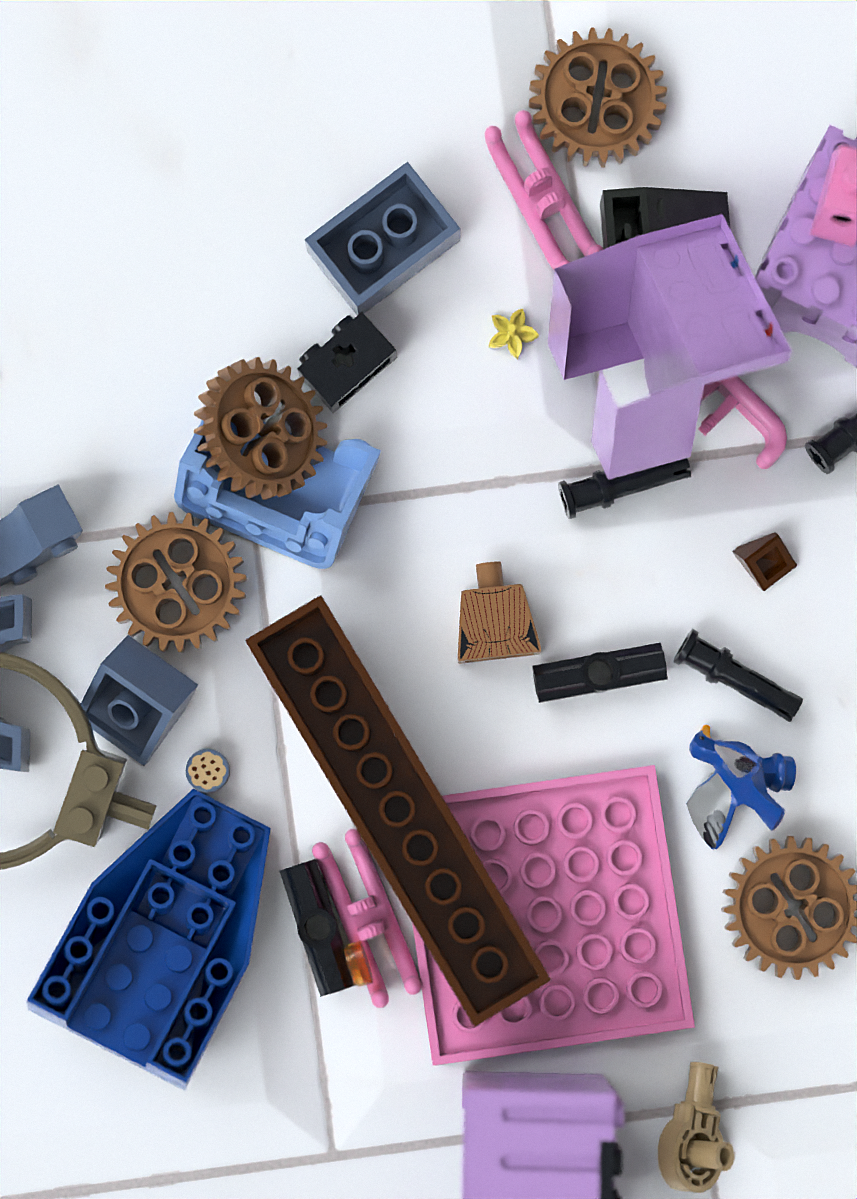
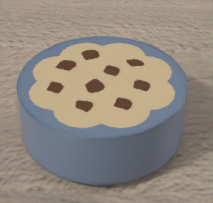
[185,749,230,793]

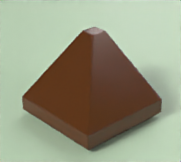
[732,532,798,592]

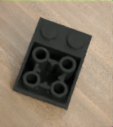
[599,187,731,249]

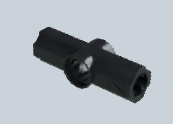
[532,642,668,703]
[279,859,357,997]

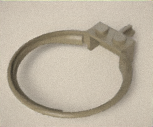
[0,652,157,870]

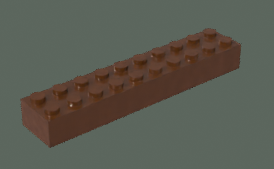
[245,595,552,1027]

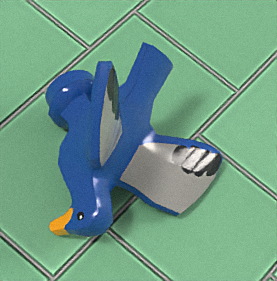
[686,725,796,849]

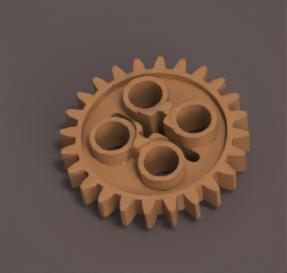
[528,27,667,168]
[194,357,328,500]
[105,512,247,653]
[721,836,857,980]

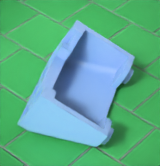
[174,420,381,569]

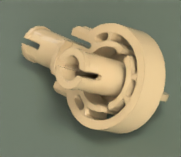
[657,1062,735,1193]

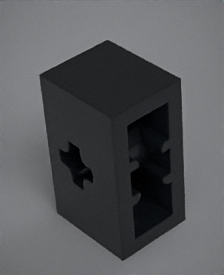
[297,312,397,414]

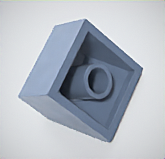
[81,635,198,766]

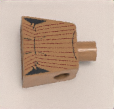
[457,561,541,664]

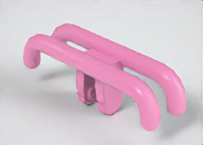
[484,110,603,270]
[698,376,787,469]
[312,829,422,1008]

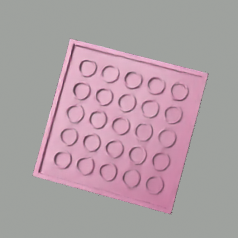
[412,765,695,1066]

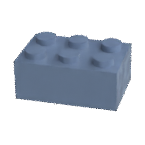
[304,161,461,315]

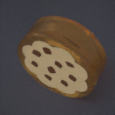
[344,940,374,987]

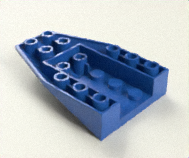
[26,789,271,1091]

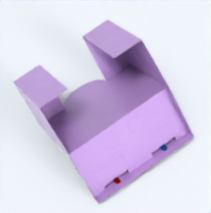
[548,214,792,480]

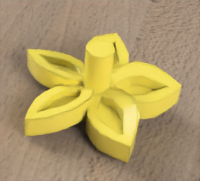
[489,308,539,360]

